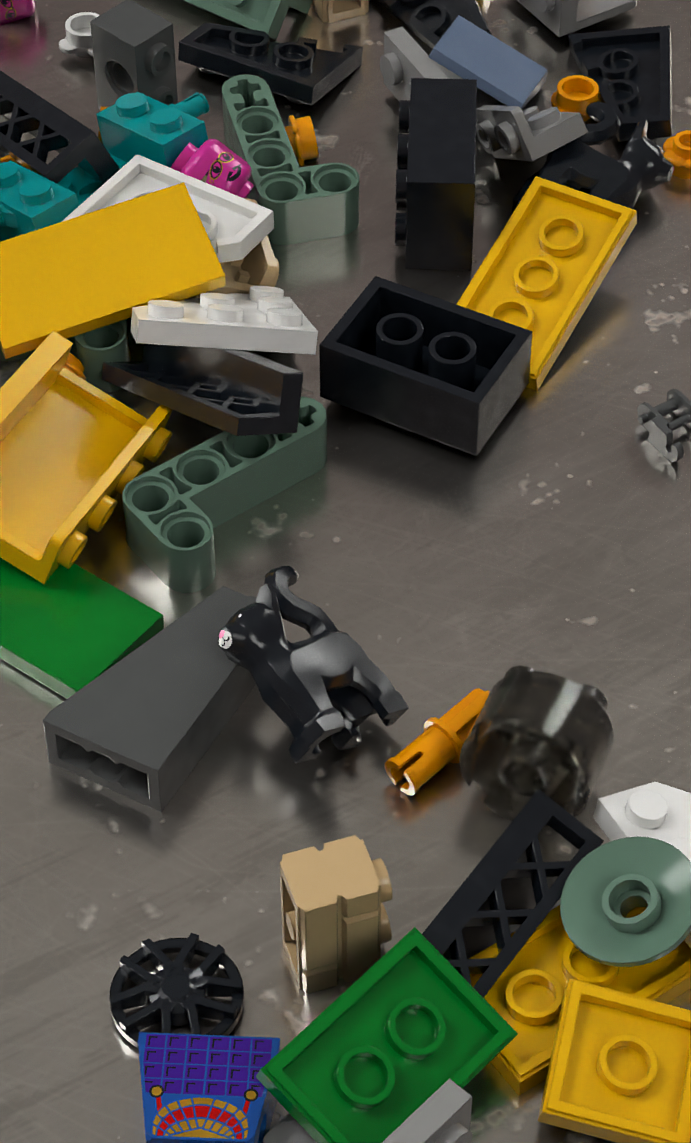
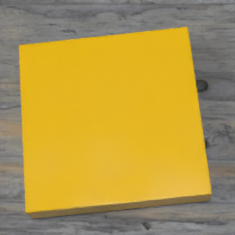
[537,978,691,1143]

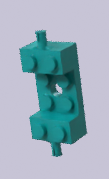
[0,92,209,242]

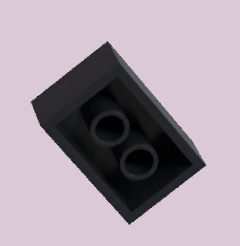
[395,78,477,271]
[319,276,532,456]

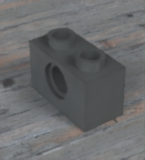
[90,0,178,109]

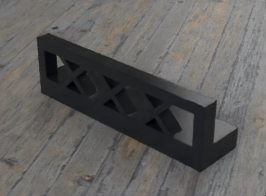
[0,71,120,183]
[101,344,304,436]
[422,789,604,998]

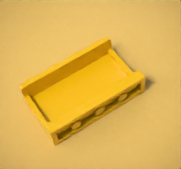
[0,331,173,584]

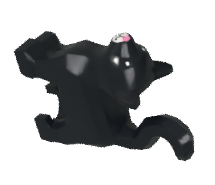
[512,101,674,214]
[218,566,409,763]

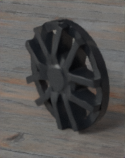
[109,933,244,1049]

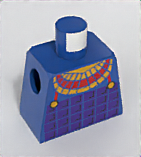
[138,1032,281,1143]

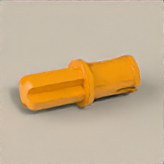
[384,688,502,795]

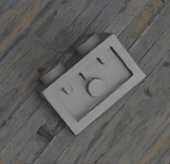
[476,105,588,161]

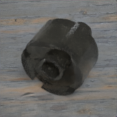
[459,665,614,827]

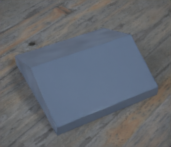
[429,15,548,109]

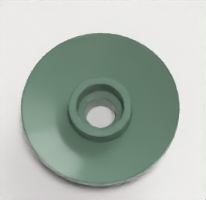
[560,836,691,967]

